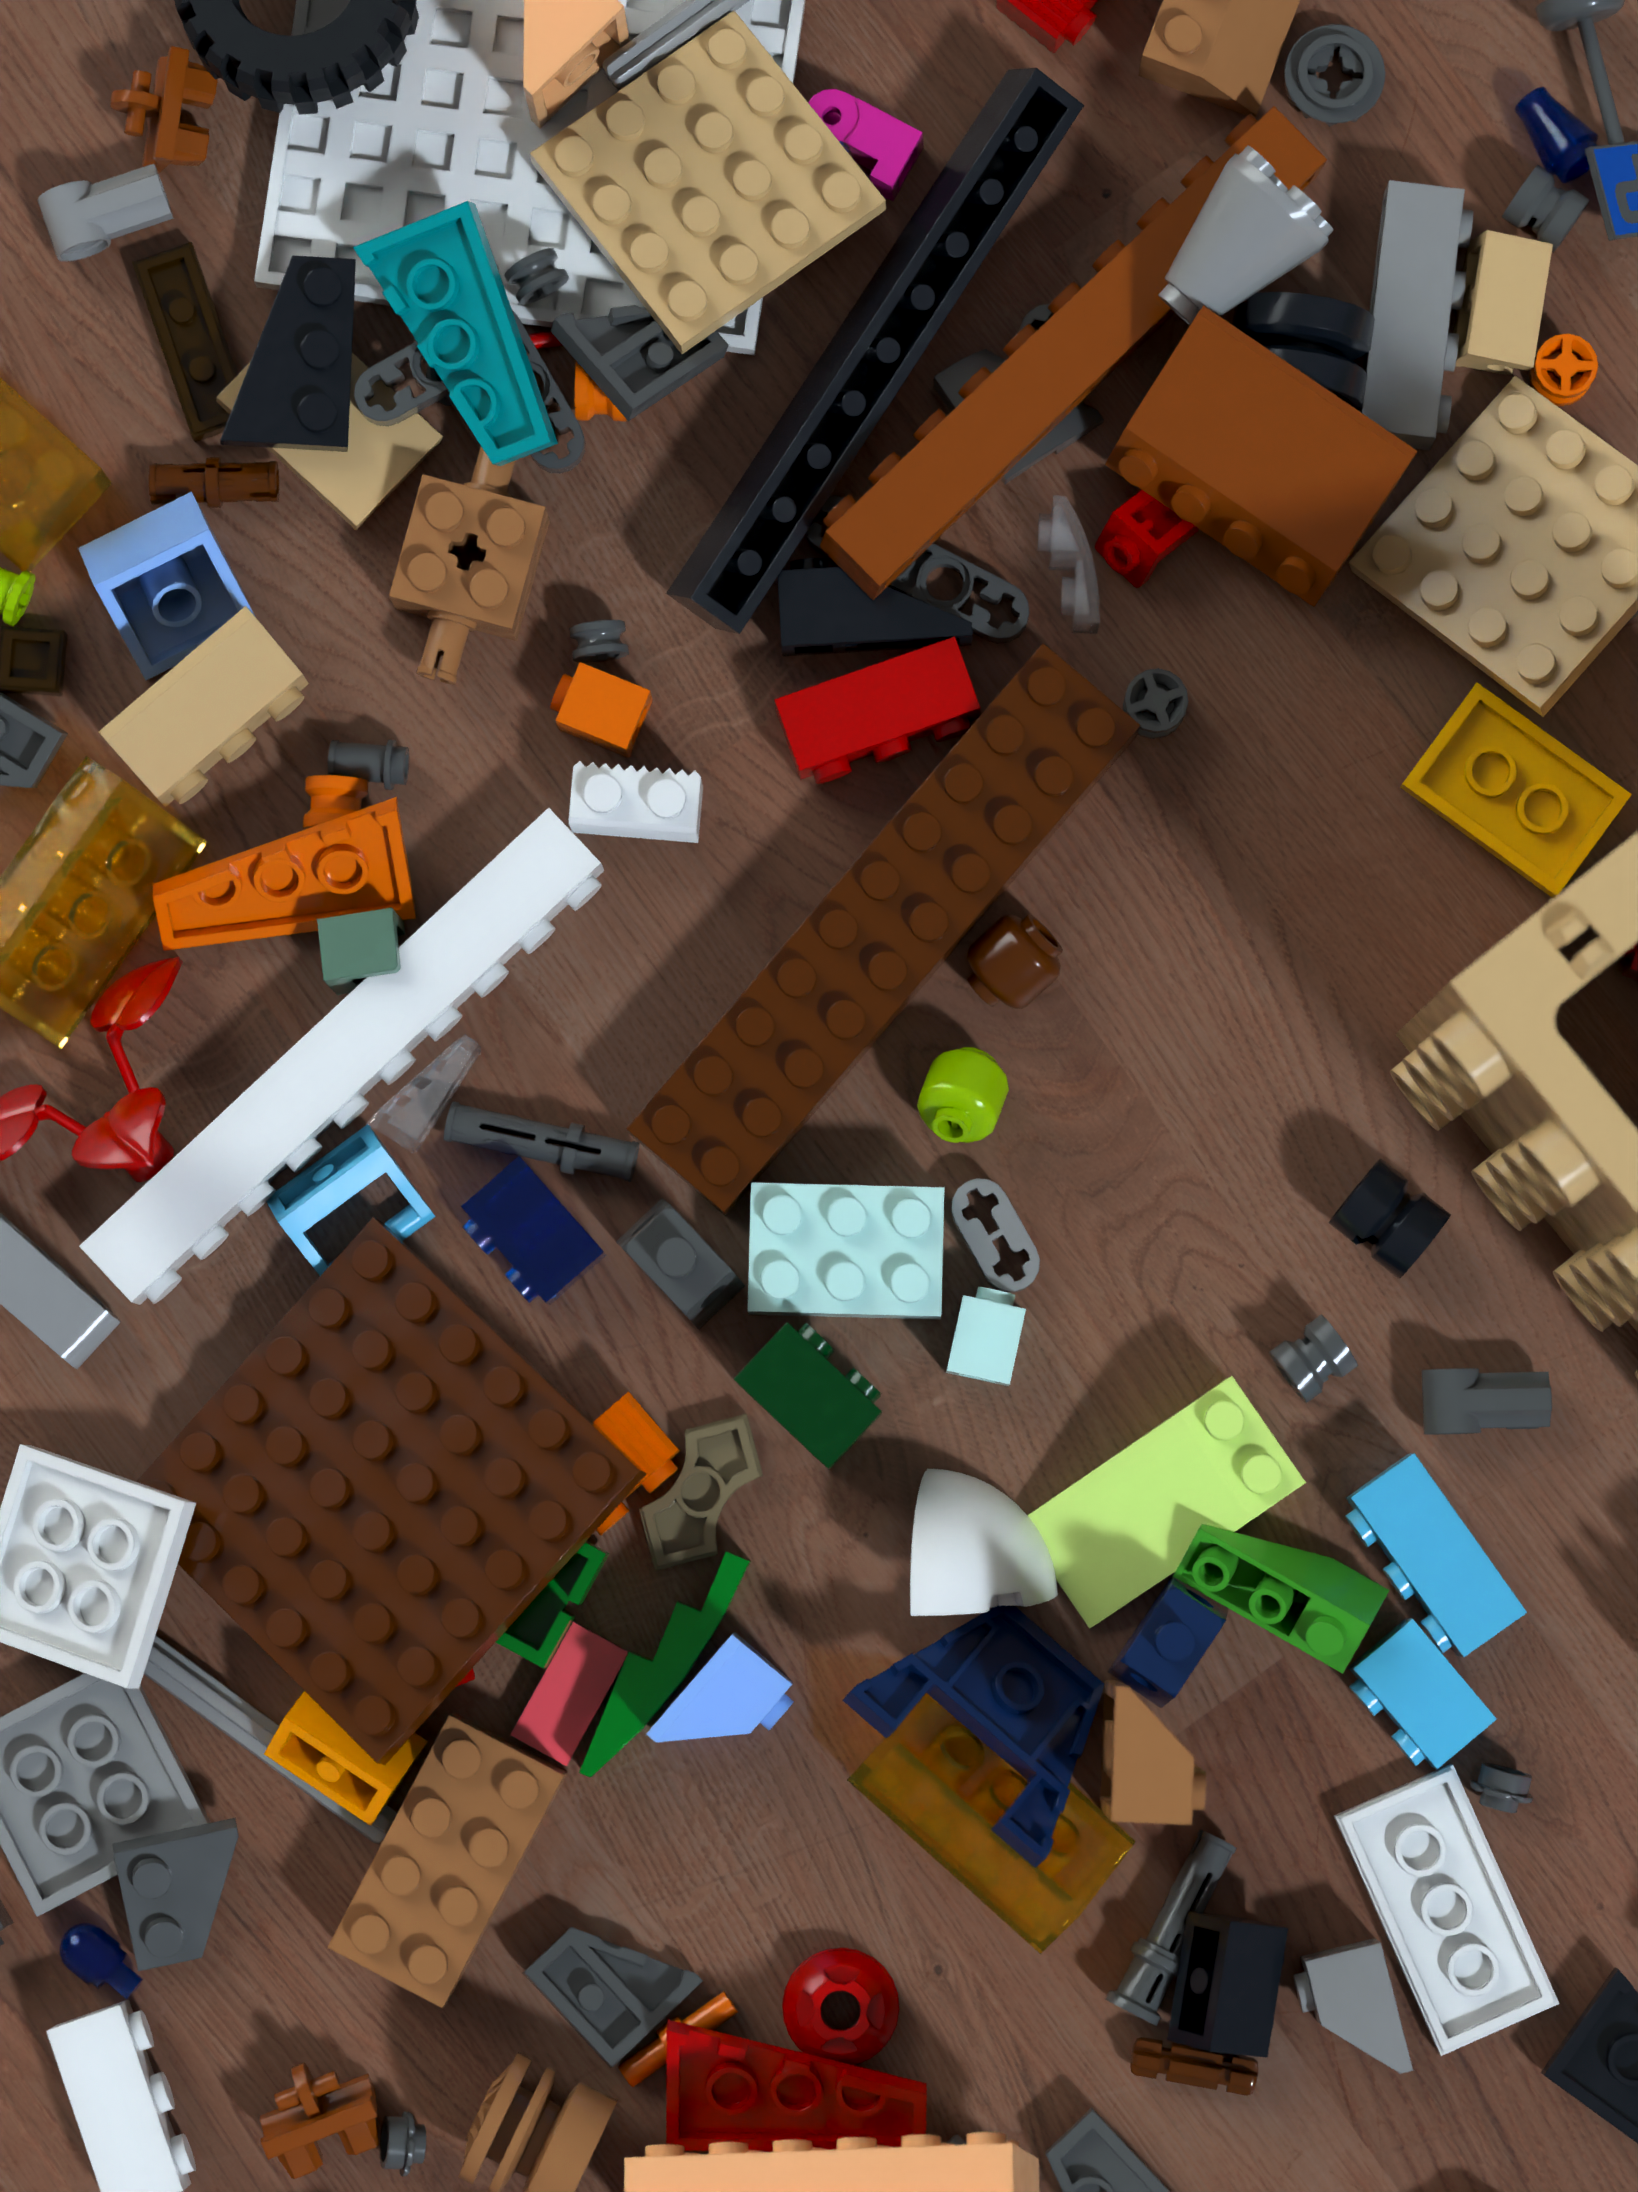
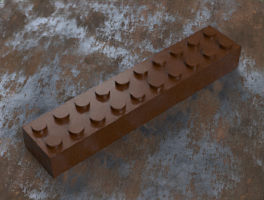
[626,643,1141,1216]

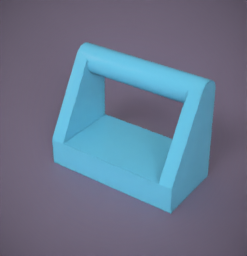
[266,1124,436,1276]

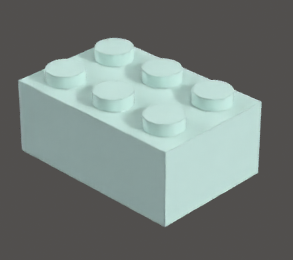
[748,1182,945,1320]

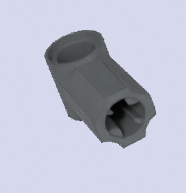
[1422,1368,1552,1435]

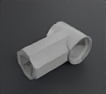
[38,164,174,262]

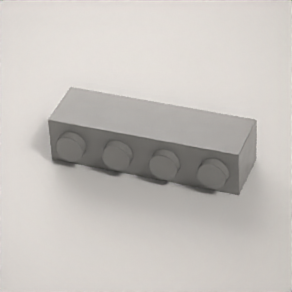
[1358,180,1473,451]

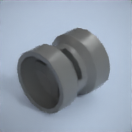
[1502,165,1590,253]
[1269,1314,1358,1403]

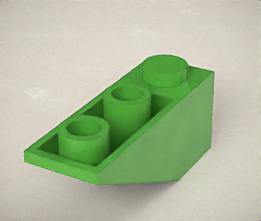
[1173,1524,1390,1674]

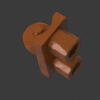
[110,46,218,173]
[260,2062,379,2179]

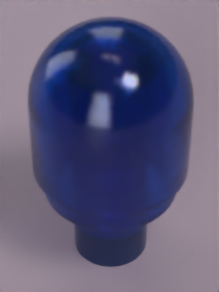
[59,1923,143,1999]

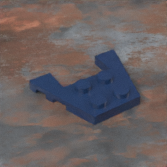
[843,1606,1105,1868]

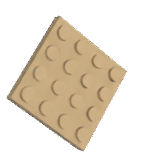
[530,10,886,354]
[1349,376,1638,717]

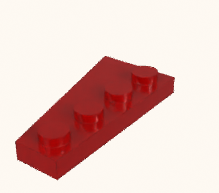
[666,2020,927,2152]

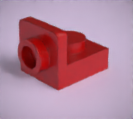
[1095,490,1199,588]

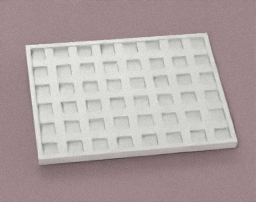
[254,0,806,355]

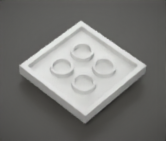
[0,1444,196,1689]

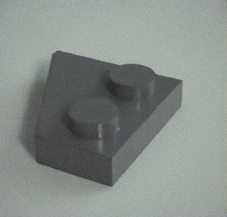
[551,305,729,421]

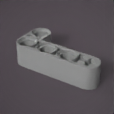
[0,1212,121,1369]

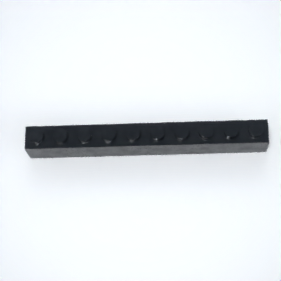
[666,68,1084,634]

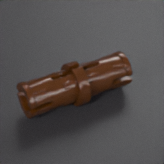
[149,457,280,508]

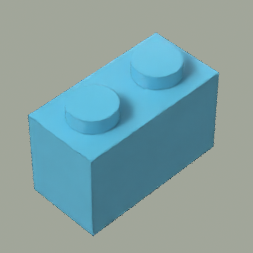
[1348,1618,1496,1769]

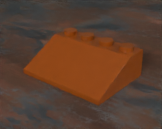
[1105,306,1418,607]

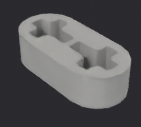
[951,1178,1040,1293]

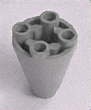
[1158,145,1334,326]

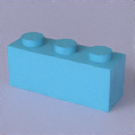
[1345,1453,1527,1657]

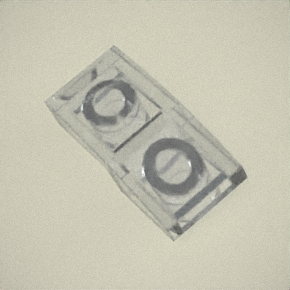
[1037,495,1100,634]

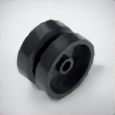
[1232,292,1375,410]

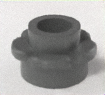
[1470,1763,1533,1813]
[380,2112,426,2176]

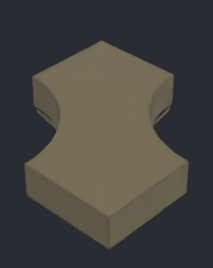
[639,1413,763,1571]

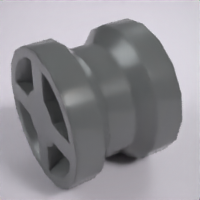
[1123,668,1189,739]

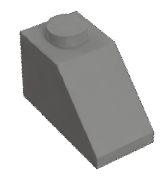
[1293,1938,1413,2074]

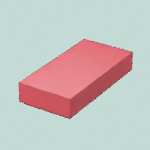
[510,1621,628,1766]

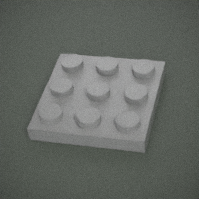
[0,1673,211,1917]

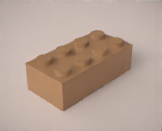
[327,1713,568,2008]

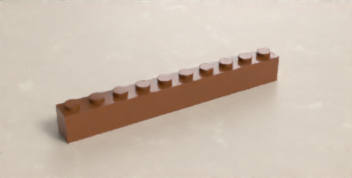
[820,106,1327,600]

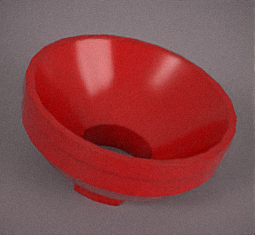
[782,1947,900,2065]

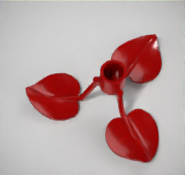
[0,956,183,1183]

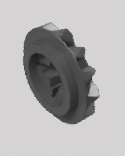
[1284,24,1385,127]

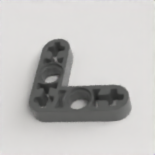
[354,310,586,474]

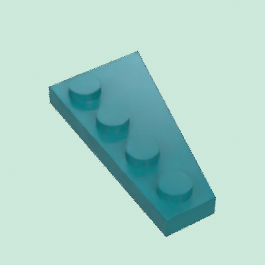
[353,201,558,466]

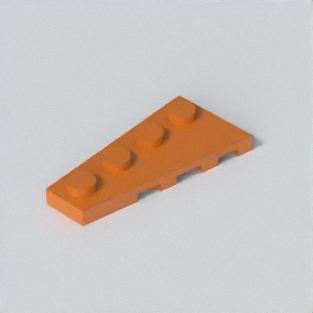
[152,797,416,951]

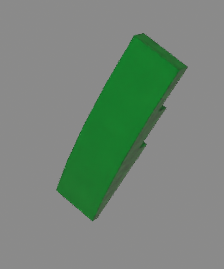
[579,1551,751,1778]

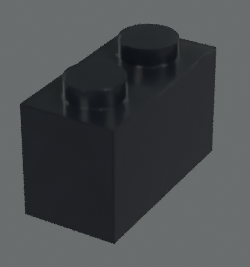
[1167,1911,1288,2058]

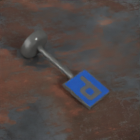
[1535,0,1638,241]

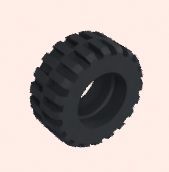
[174,0,419,115]

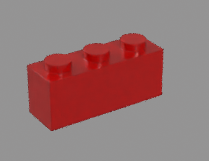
[774,636,980,784]

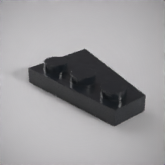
[220,256,356,452]

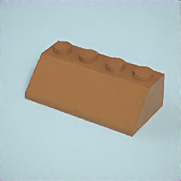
[1138,0,1300,118]
[1099,1680,1206,1825]

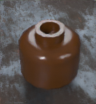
[967,914,1063,1009]

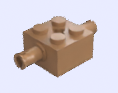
[389,446,550,685]

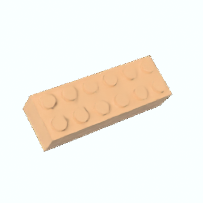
[624,2132,1039,2192]

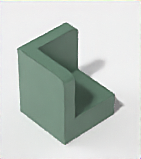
[317,908,405,995]

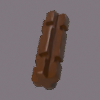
[1130,2037,1258,2096]

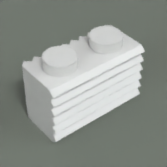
[569,761,703,843]

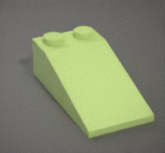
[1027,1376,1306,1629]

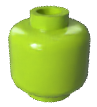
[917,1047,1009,1143]

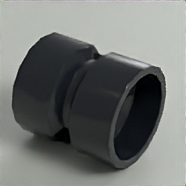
[1329,1158,1451,1279]

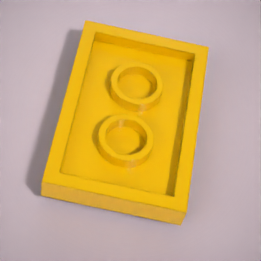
[1400,682,1632,899]

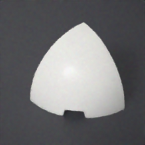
[910,1469,1058,1616]

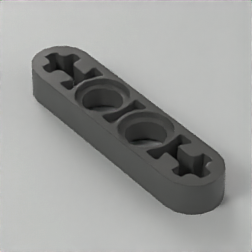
[805,495,1030,644]

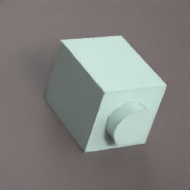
[946,1287,1026,1386]

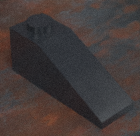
[777,558,973,656]

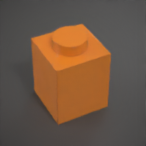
[550,662,653,758]

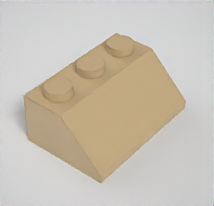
[99,606,309,807]

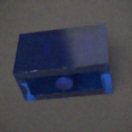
[461,1156,606,1306]

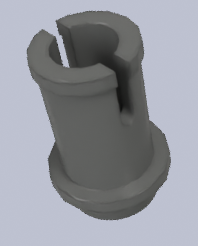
[328,739,409,790]

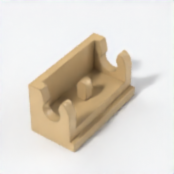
[1453,230,1553,375]

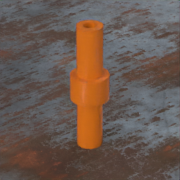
[618,1991,738,2088]

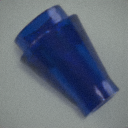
[1515,87,1598,183]

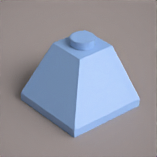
[647,1632,794,1743]

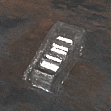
[366,1034,482,1154]

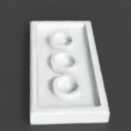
[1334,1764,1559,2056]

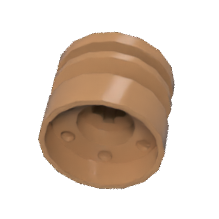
[458,2052,618,2192]

